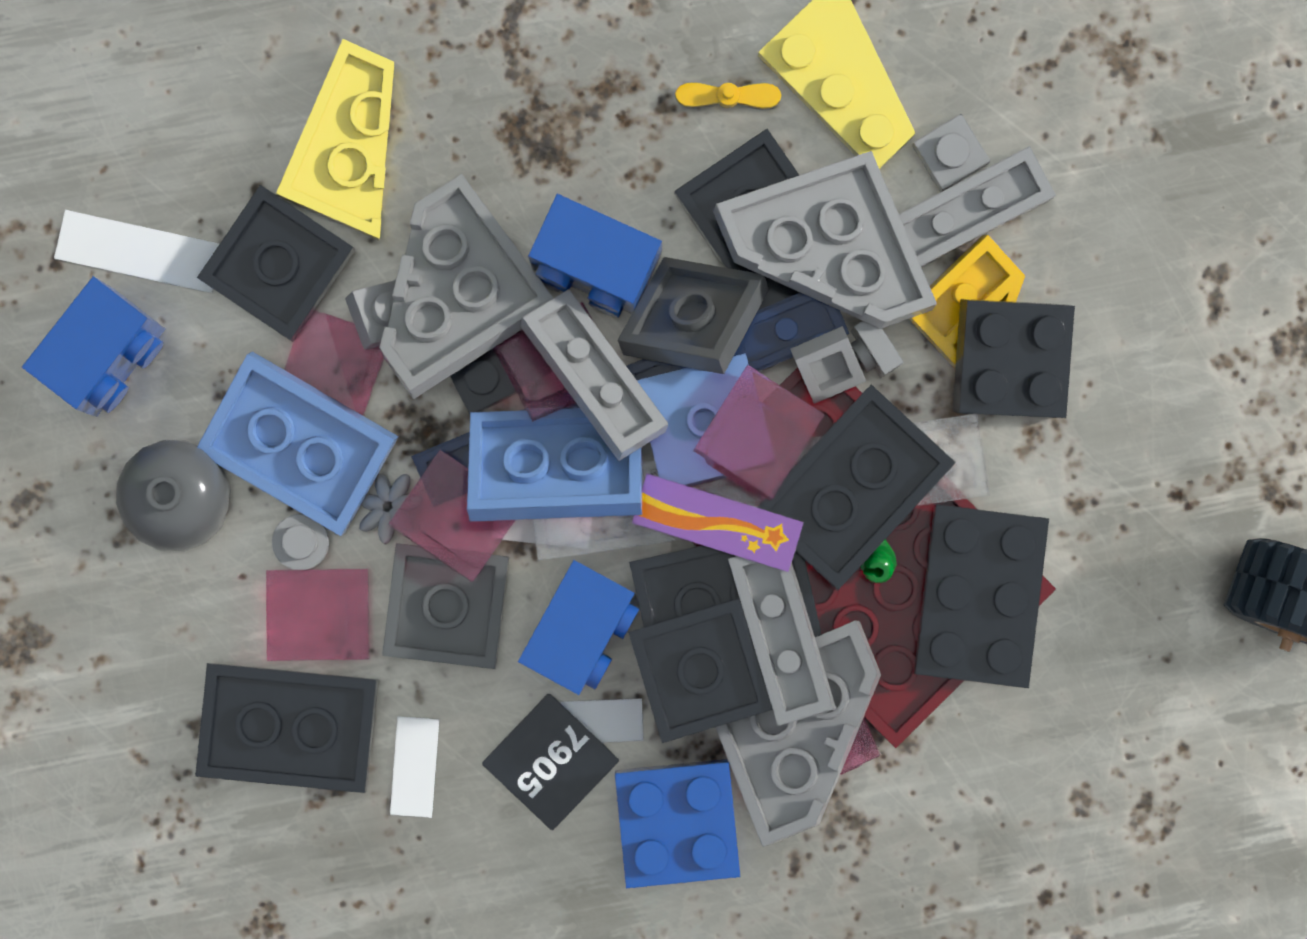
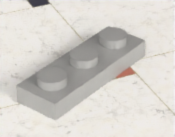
[899,146,1056,267]
[520,289,668,461]
[728,556,836,726]

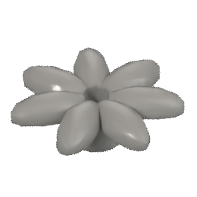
[359,474,423,544]

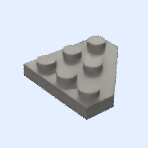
[713,151,937,329]
[379,174,553,399]
[715,620,881,847]

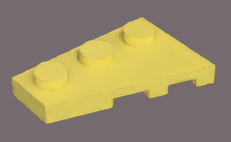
[758,0,915,170]
[275,39,394,240]

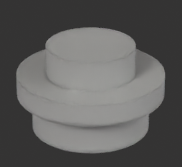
[272,514,329,571]

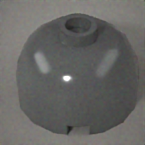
[116,440,231,551]

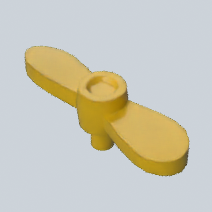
[675,83,781,109]

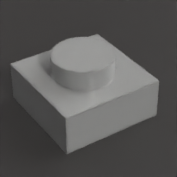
[912,114,990,193]
[345,280,396,350]
[850,321,904,378]
[790,326,866,404]

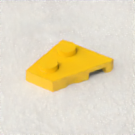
[909,235,1025,369]

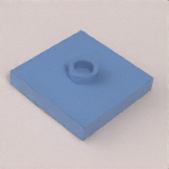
[637,353,774,487]

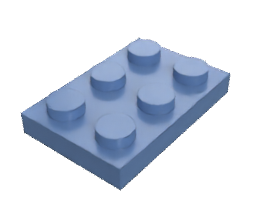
[197,351,399,536]
[467,408,642,522]

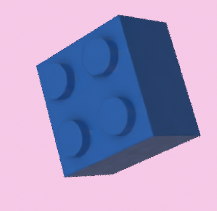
[528,193,662,318]
[22,276,166,417]
[518,560,639,695]
[615,759,741,889]

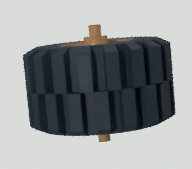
[1224,538,1307,652]

